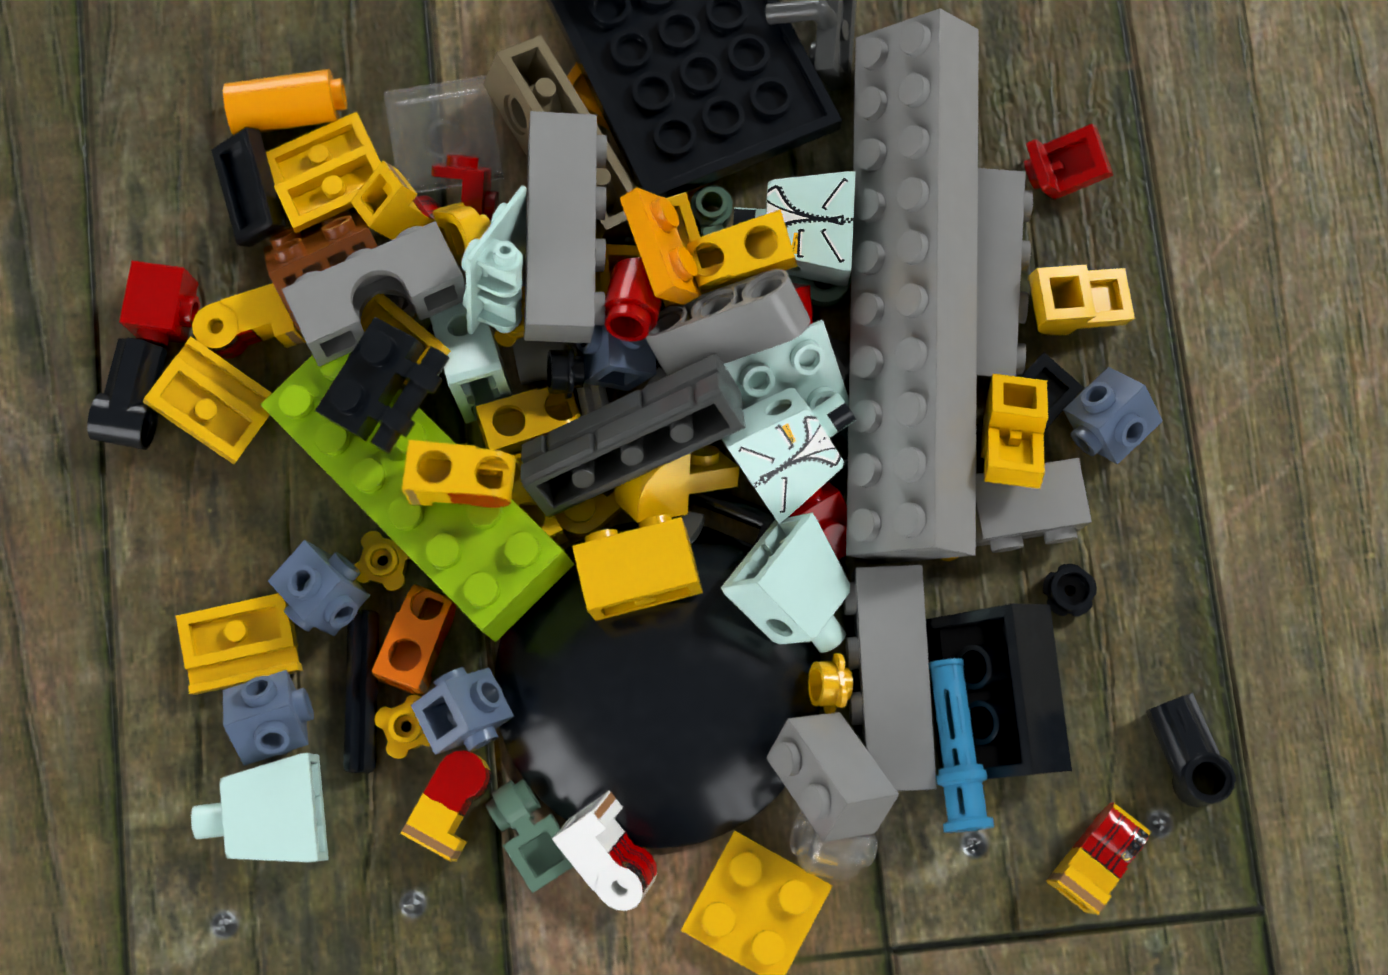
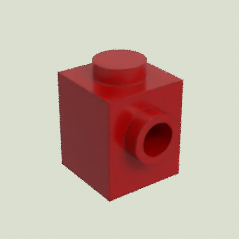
[119,260,200,348]

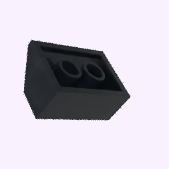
[926,604,1072,779]

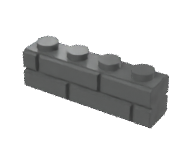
[520,353,745,518]

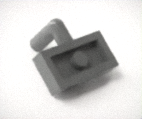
[765,0,856,91]

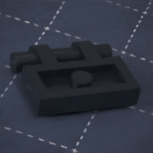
[315,317,450,454]

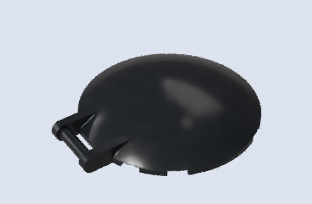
[494,490,820,849]

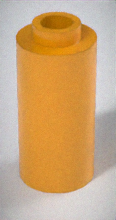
[223,69,347,135]

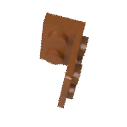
[263,207,378,331]

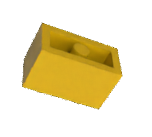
[572,515,703,621]

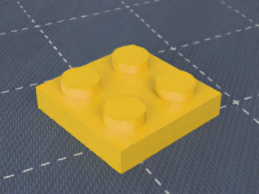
[680,830,833,975]

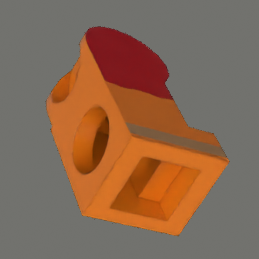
[371,584,457,697]

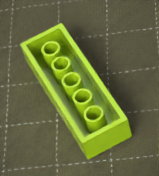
[260,352,574,643]

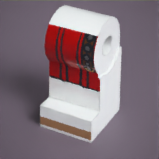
[552,790,657,911]

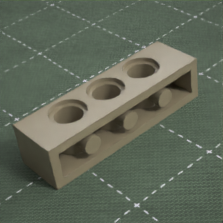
[483,35,636,245]

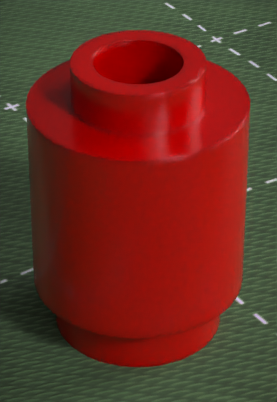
[604,257,662,342]

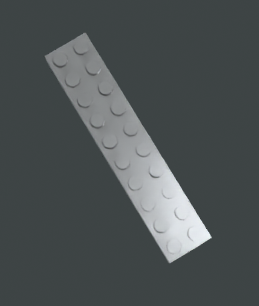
[846,8,979,563]

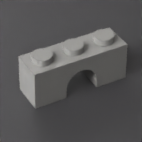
[282,221,466,366]

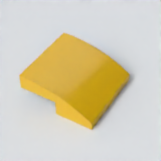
[266,111,381,233]

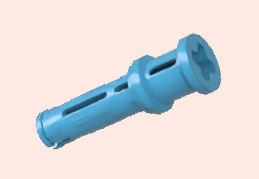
[929,658,994,833]

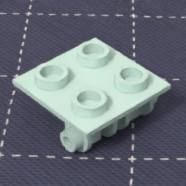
[462,185,527,335]
[724,320,849,410]

